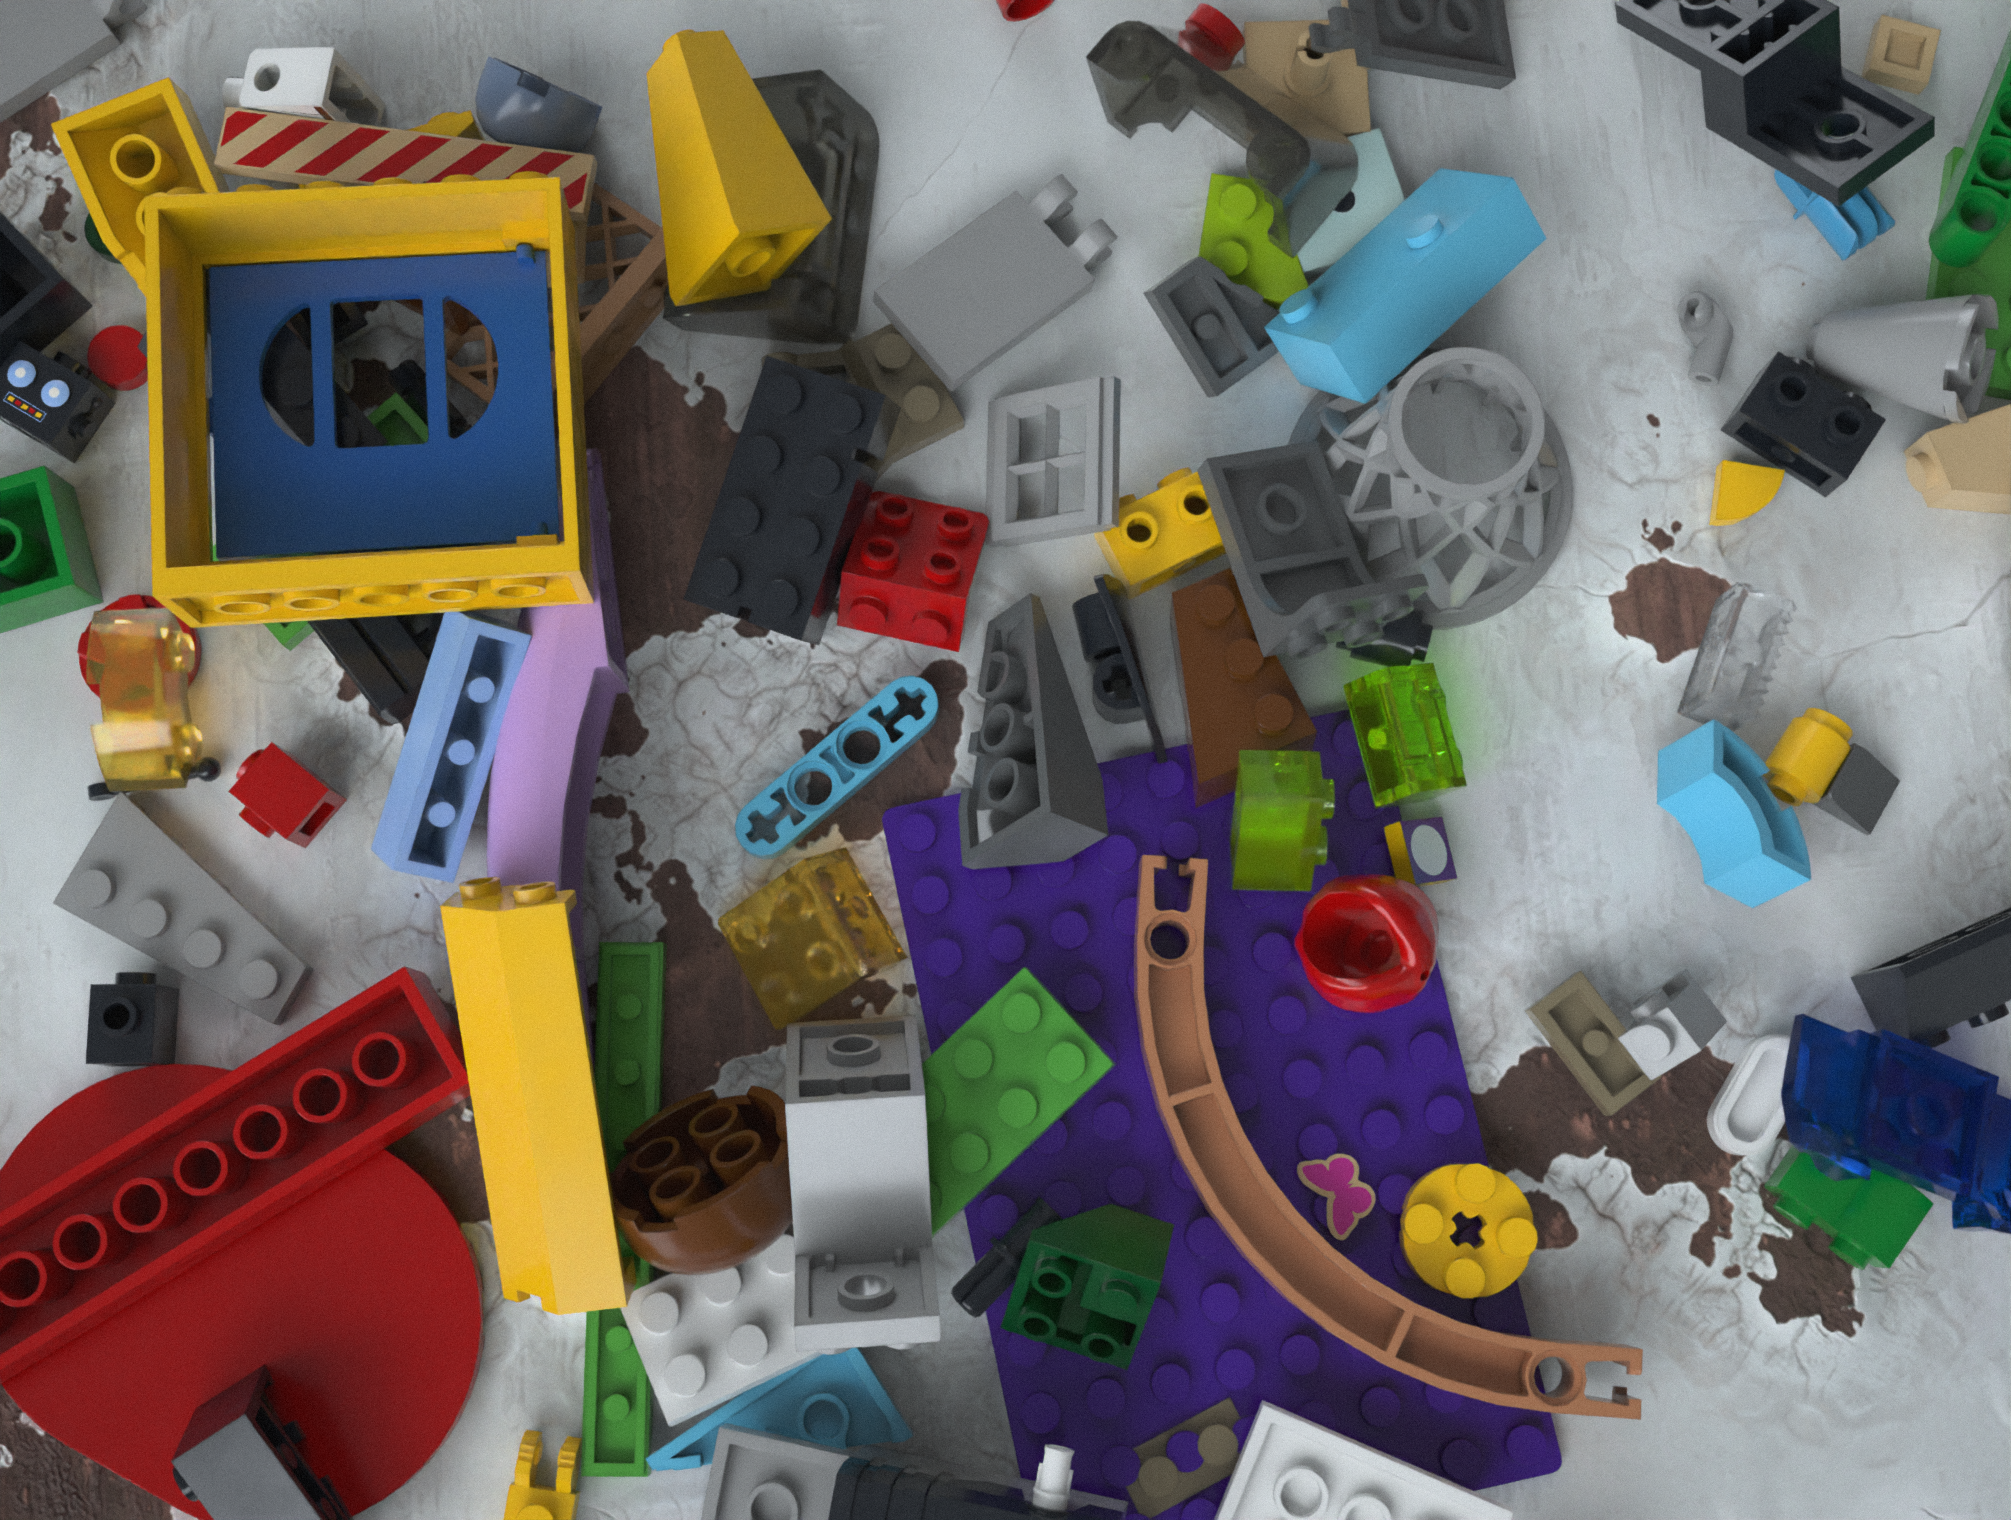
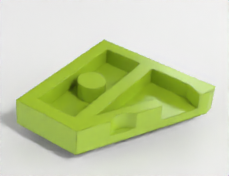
[1198,173,1309,310]

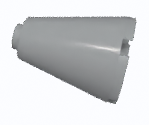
[1806,294,1999,424]

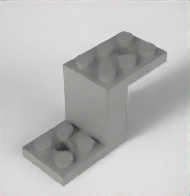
[785,1015,941,1355]

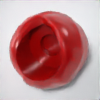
[1294,874,1439,1013]

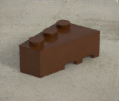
[1170,568,1317,809]

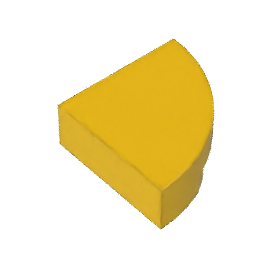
[1709,460,1785,526]

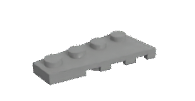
[53,791,313,1026]

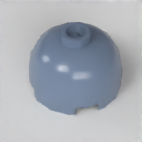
[475,56,603,153]

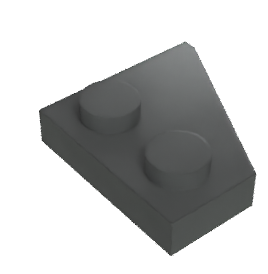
[1143,256,1280,398]

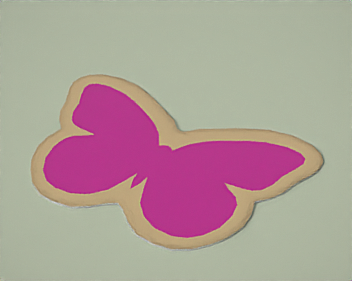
[1297,1154,1376,1240]

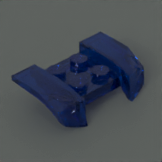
[1781,1014,2011,1235]

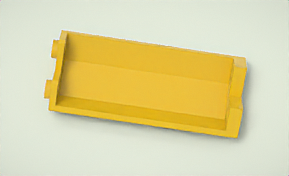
[440,877,637,1315]

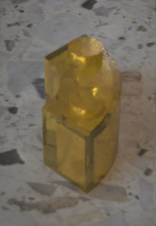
[86,608,202,791]

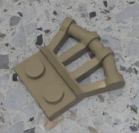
[761,323,964,483]

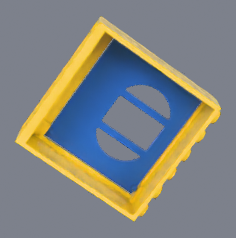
[144,171,594,628]

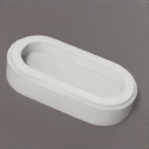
[1707,1034,1811,1156]

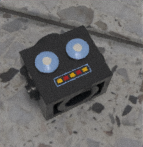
[0,341,116,464]

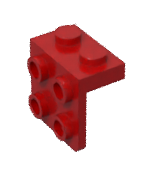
[837,491,989,652]

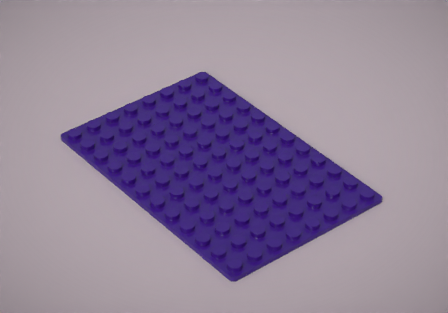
[882,706,1562,1520]

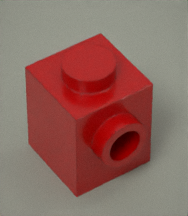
[228,742,347,848]

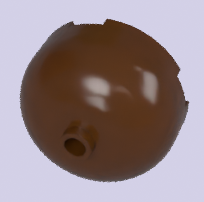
[609,1085,793,1275]

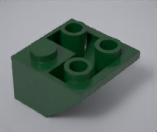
[1000,1204,1174,1370]

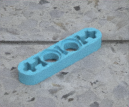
[735,676,939,860]

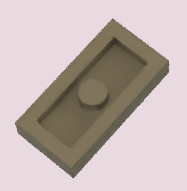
[1524,971,1662,1116]
[1126,1397,1240,1519]

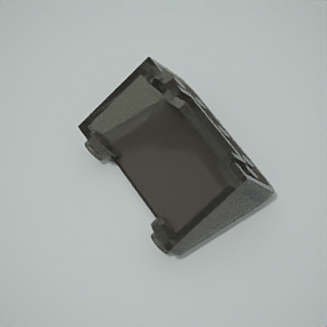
[1086,21,1359,259]
[663,69,879,346]

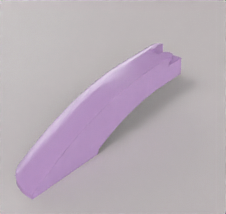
[487,448,630,1076]

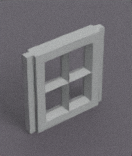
[985,376,1121,547]

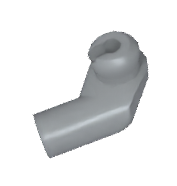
[1678,291,1733,386]

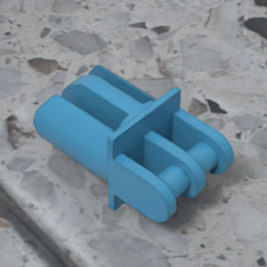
[1774,136,1895,261]

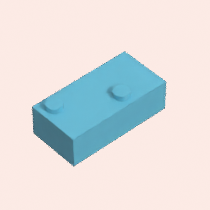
[1264,168,1547,404]

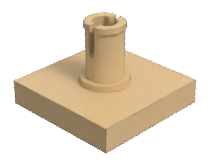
[1242,20,1371,145]

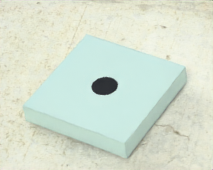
[1262,128,1405,278]

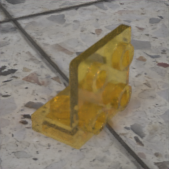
[718,847,908,1030]

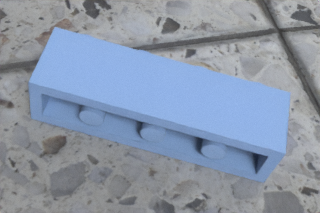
[371,611,532,883]

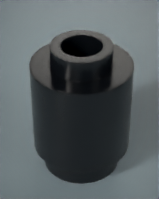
[1335,608,1433,672]

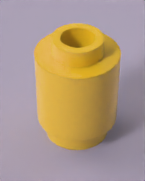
[1763,708,1853,806]

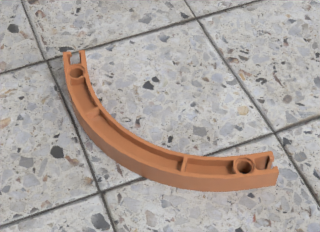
[1134,855,1643,1420]

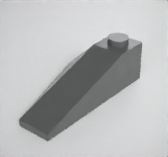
[958,593,1108,869]

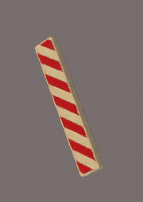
[214,107,598,222]

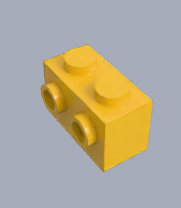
[1094,467,1227,600]

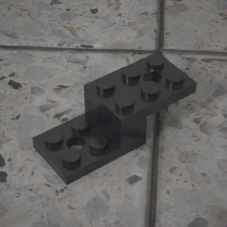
[1615,0,1935,207]

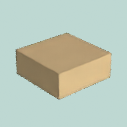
[1861,15,1941,95]

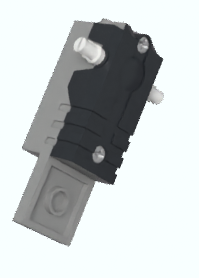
[701,1423,1128,1520]

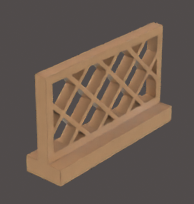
[446,182,671,439]

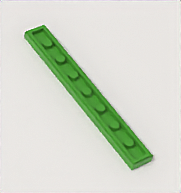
[581,942,667,1477]

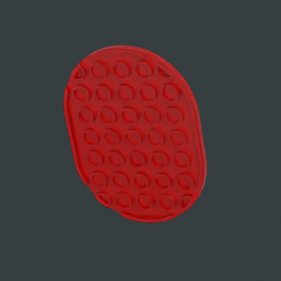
[0,1064,485,1520]

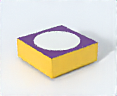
[1384,817,1458,887]

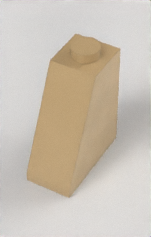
[1904,404,2011,515]

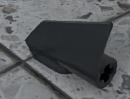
[1072,574,1168,764]

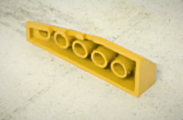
[51,77,230,297]

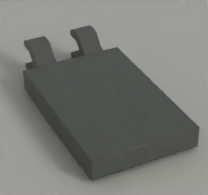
[1309,0,1516,90]

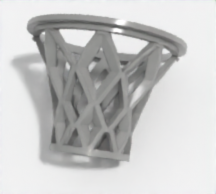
[1288,347,1573,630]

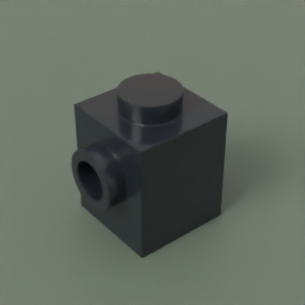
[86,972,179,1067]

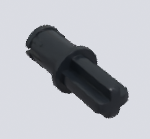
[951,1196,1063,1318]

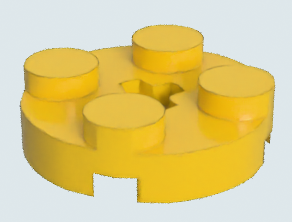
[1399,1163,1538,1299]

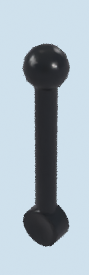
[87,757,221,801]

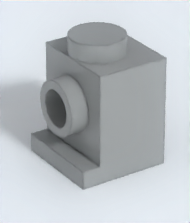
[1618,969,1727,1081]

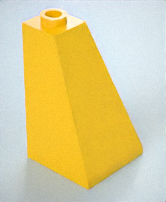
[646,29,832,306]

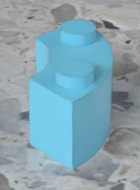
[1657,719,1811,908]

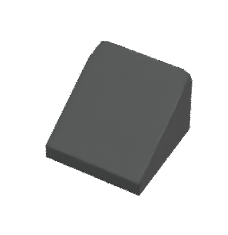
[1812,743,1900,836]

